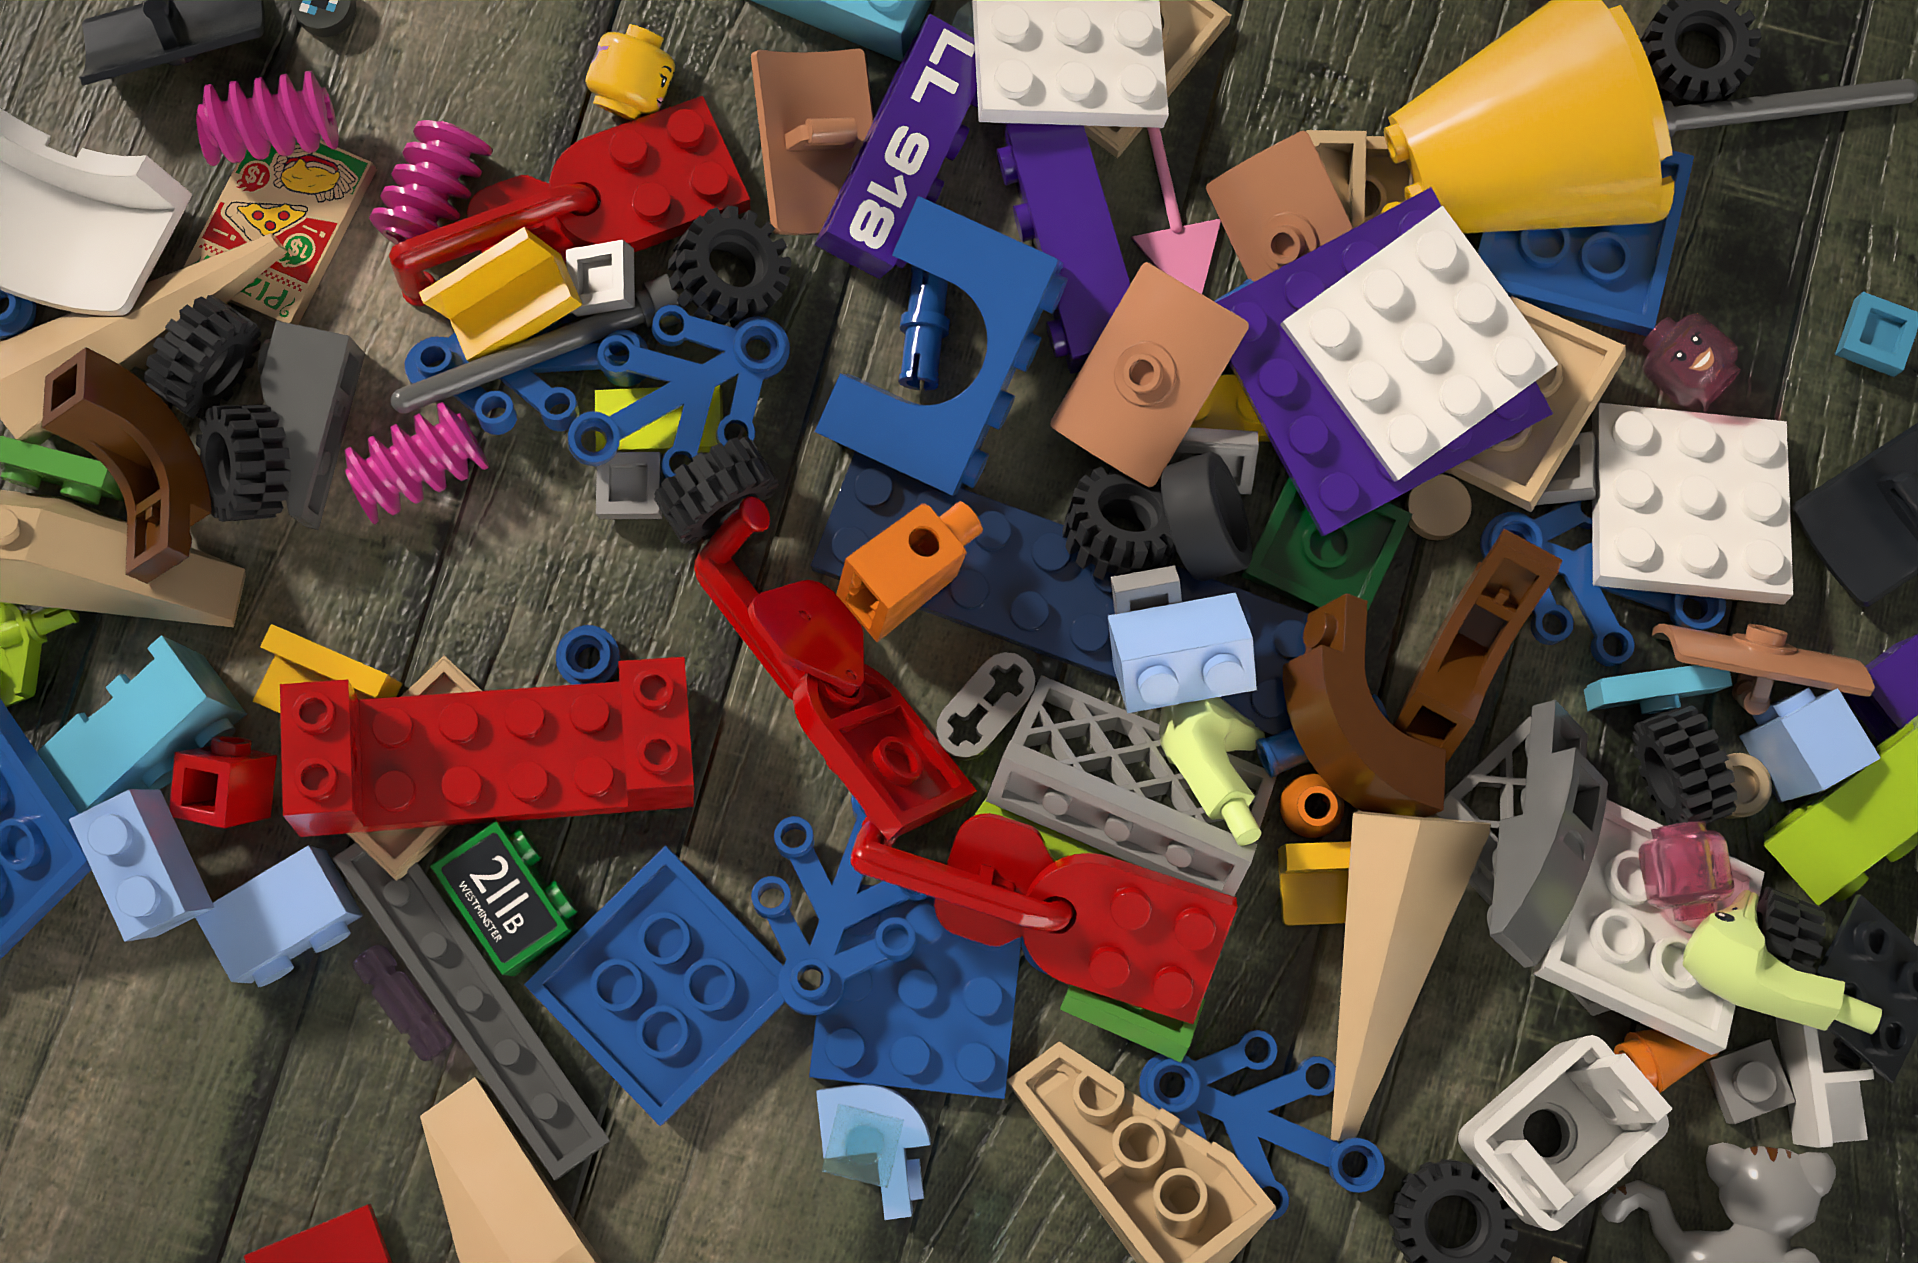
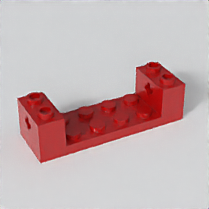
[280,657,694,837]

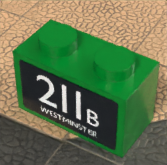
[430,821,578,976]

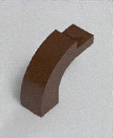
[42,347,211,584]
[1392,529,1562,765]
[1283,593,1446,818]

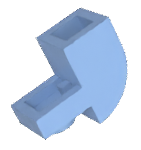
[816,1084,931,1220]

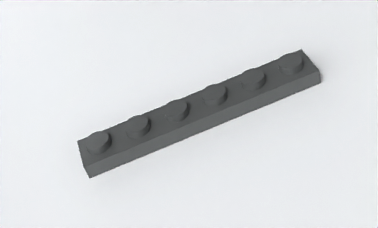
[333,843,610,1181]

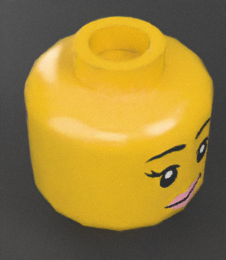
[585,24,675,121]

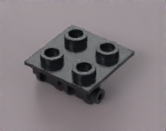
[1815,894,1918,1083]

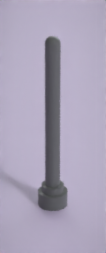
[1661,78,1918,138]
[391,274,682,413]

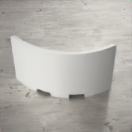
[0,108,193,316]

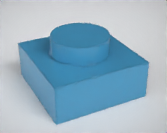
[1835,292,1918,377]

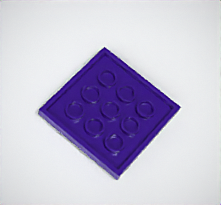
[1216,187,1553,536]

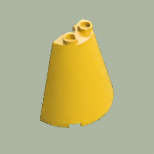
[1384,0,1674,233]

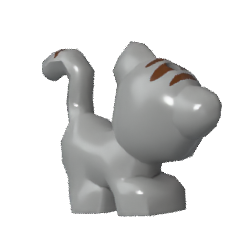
[1601,1142,1836,1263]

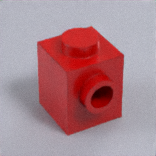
[169,736,277,828]

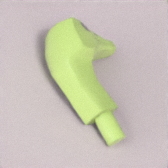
[1159,697,1265,846]
[1683,890,1882,1034]

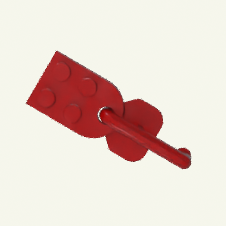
[389,95,750,307]
[694,496,977,841]
[850,813,1238,1024]

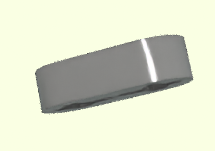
[936,652,1035,761]

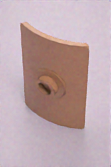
[751,49,874,235]
[1206,131,1353,282]
[1050,262,1249,487]
[1652,624,1875,715]

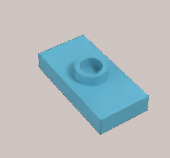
[1584,665,1732,715]

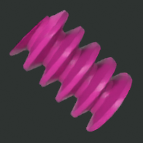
[196,70,339,166]
[369,120,493,244]
[345,401,489,525]

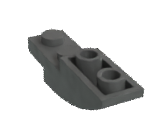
[1487,700,1608,968]

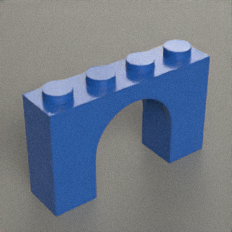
[814,196,1068,496]

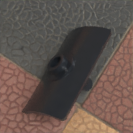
[79,0,265,86]
[1792,423,1918,607]

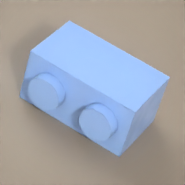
[1108,593,1257,713]
[1739,687,1880,803]
[69,789,215,942]
[195,845,363,987]

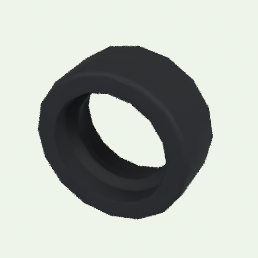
[1161,452,1252,581]

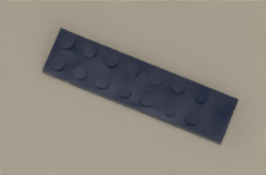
[810,451,1308,737]

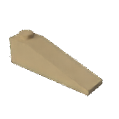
[0,490,246,627]
[1007,1041,1276,1263]
[420,1077,603,1263]

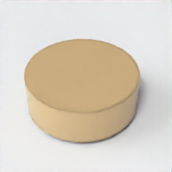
[1405,474,1472,540]
[1724,753,1772,819]

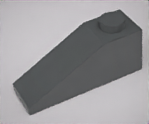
[258,321,365,530]

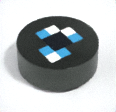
[290,0,356,37]

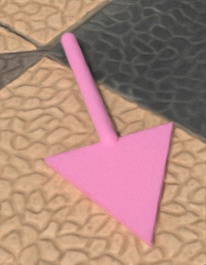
[1131,127,1221,294]

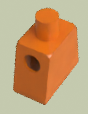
[836,501,983,642]

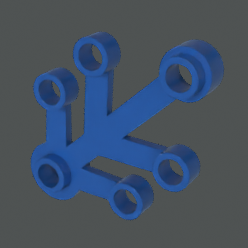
[568,305,790,478]
[405,312,648,435]
[1480,501,1726,667]
[751,795,929,1015]
[1139,1030,1385,1220]

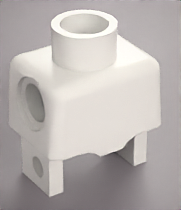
[1458,1035,1672,1231]

